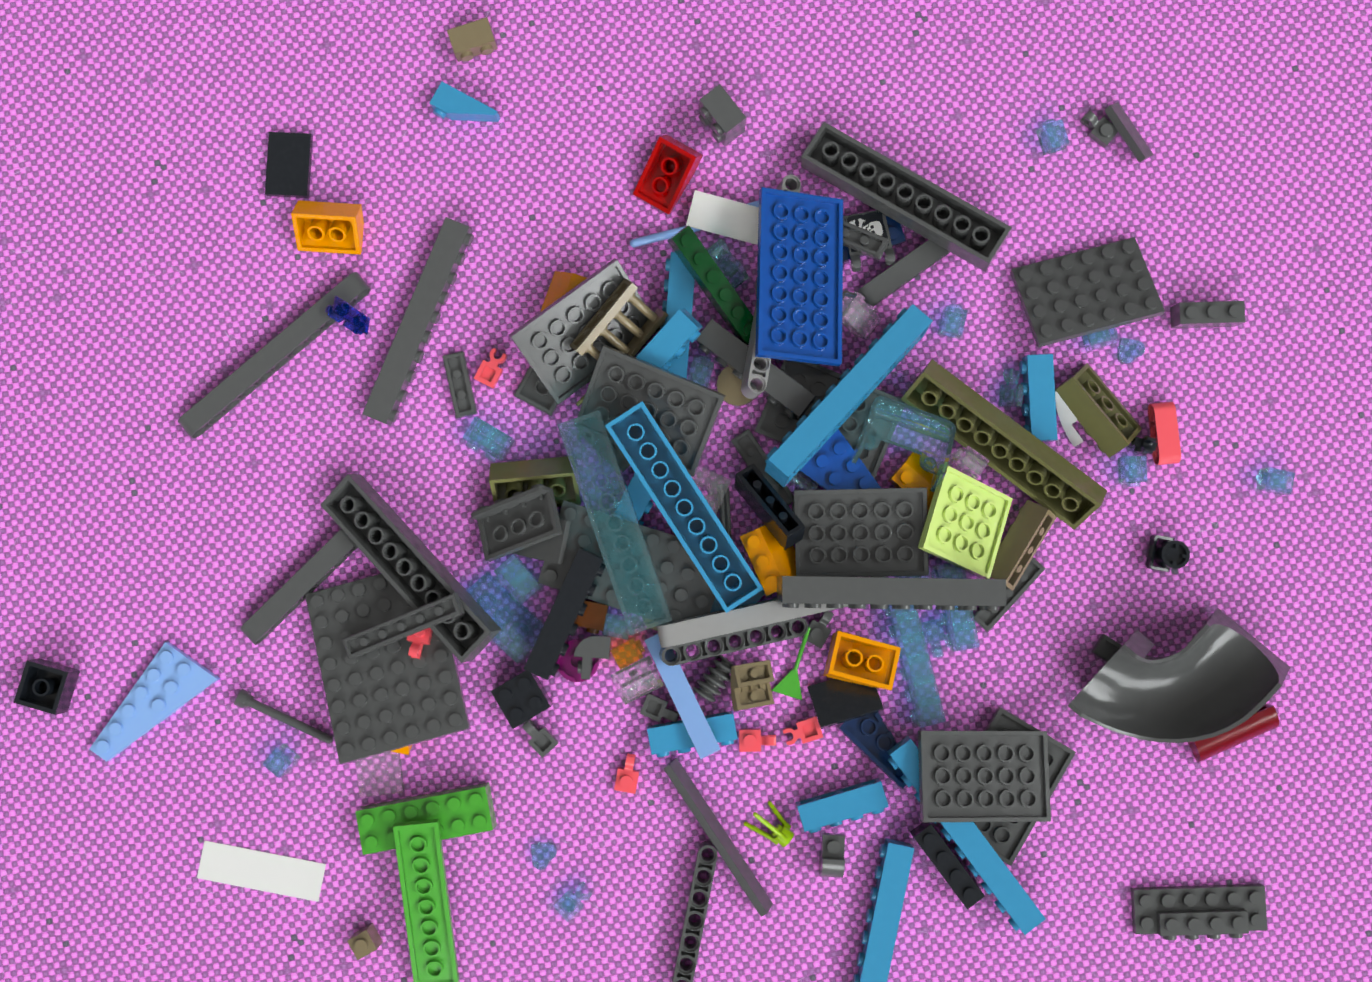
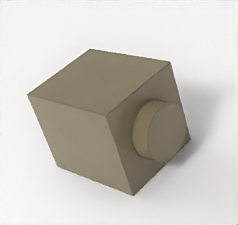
[347,923,383,960]

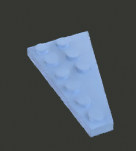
[89,642,220,762]

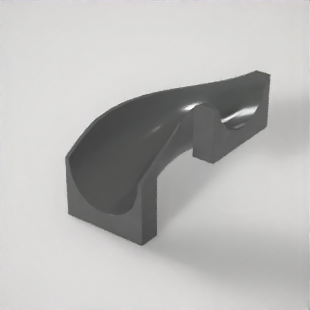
[1068,608,1290,743]

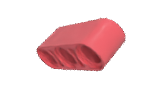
[1148,401,1181,465]

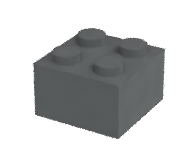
[699,84,746,146]

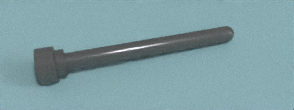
[234,689,333,744]

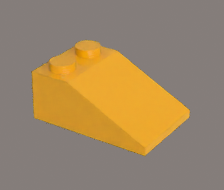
[823,631,901,691]

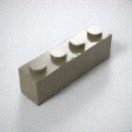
[990,500,1057,591]

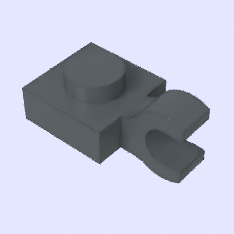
[1080,110,1118,148]
[802,611,834,649]
[640,693,679,722]
[522,719,559,758]

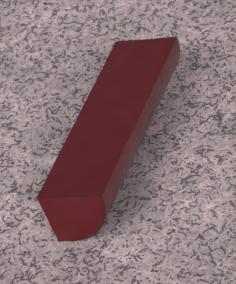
[1188,704,1279,763]

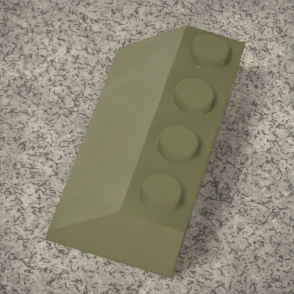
[1055,363,1142,458]
[489,456,581,507]

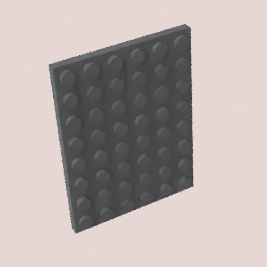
[305,574,471,764]

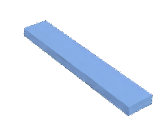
[644,634,721,759]

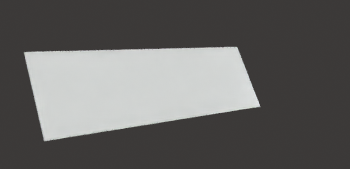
[686,190,759,245]
[197,840,326,902]

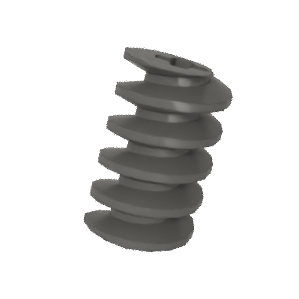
[691,655,734,702]

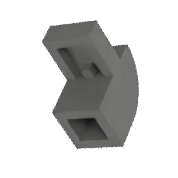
[574,635,612,680]
[819,833,845,878]

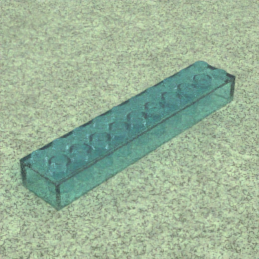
[557,410,673,635]

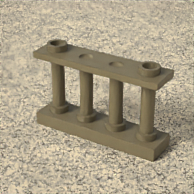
[569,279,668,361]

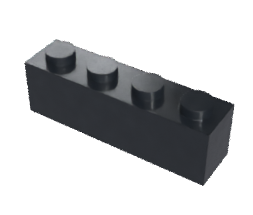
[734,464,805,550]
[910,822,985,910]

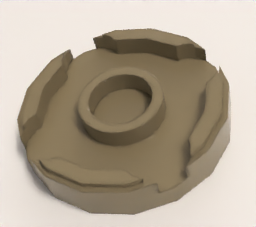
[716,366,753,407]

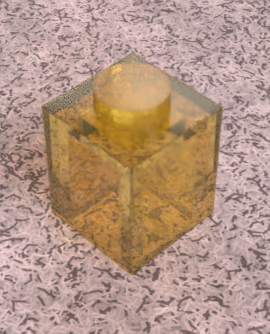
[610,637,646,670]

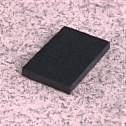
[265,132,313,198]
[807,679,884,729]

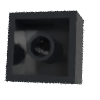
[13,658,80,715]
[491,670,553,729]

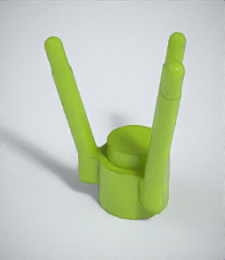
[743,801,794,847]

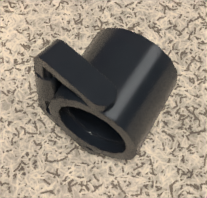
[1146,535,1190,572]

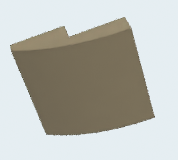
[731,660,774,711]

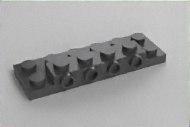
[1131,884,1267,940]

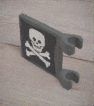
[843,210,896,272]

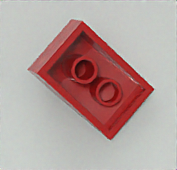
[633,135,703,215]

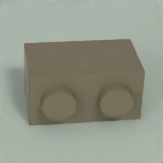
[447,17,498,62]

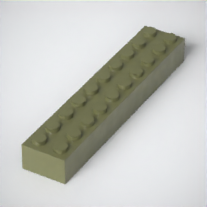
[901,359,1107,530]

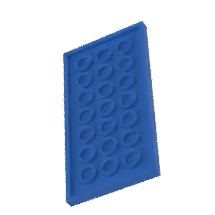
[755,187,843,367]

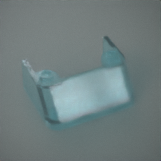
[852,396,956,492]

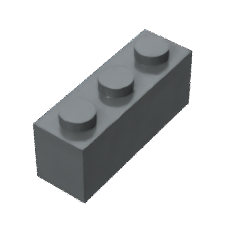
[1170,301,1245,329]

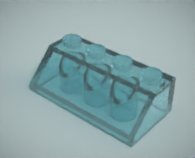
[467,572,544,664]

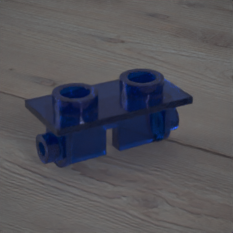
[325,296,370,335]

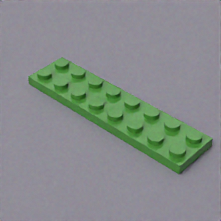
[393,819,460,982]

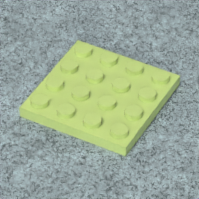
[918,465,1013,579]

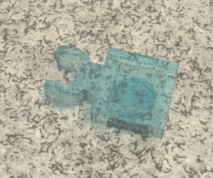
[553,881,593,922]

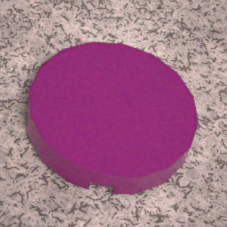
[557,639,599,682]

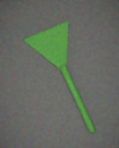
[772,627,811,700]

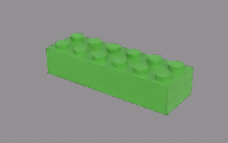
[355,782,497,855]

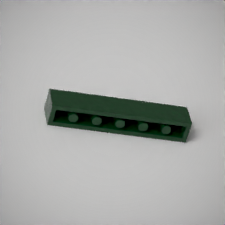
[667,226,753,345]

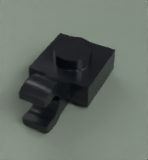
[1127,436,1157,455]

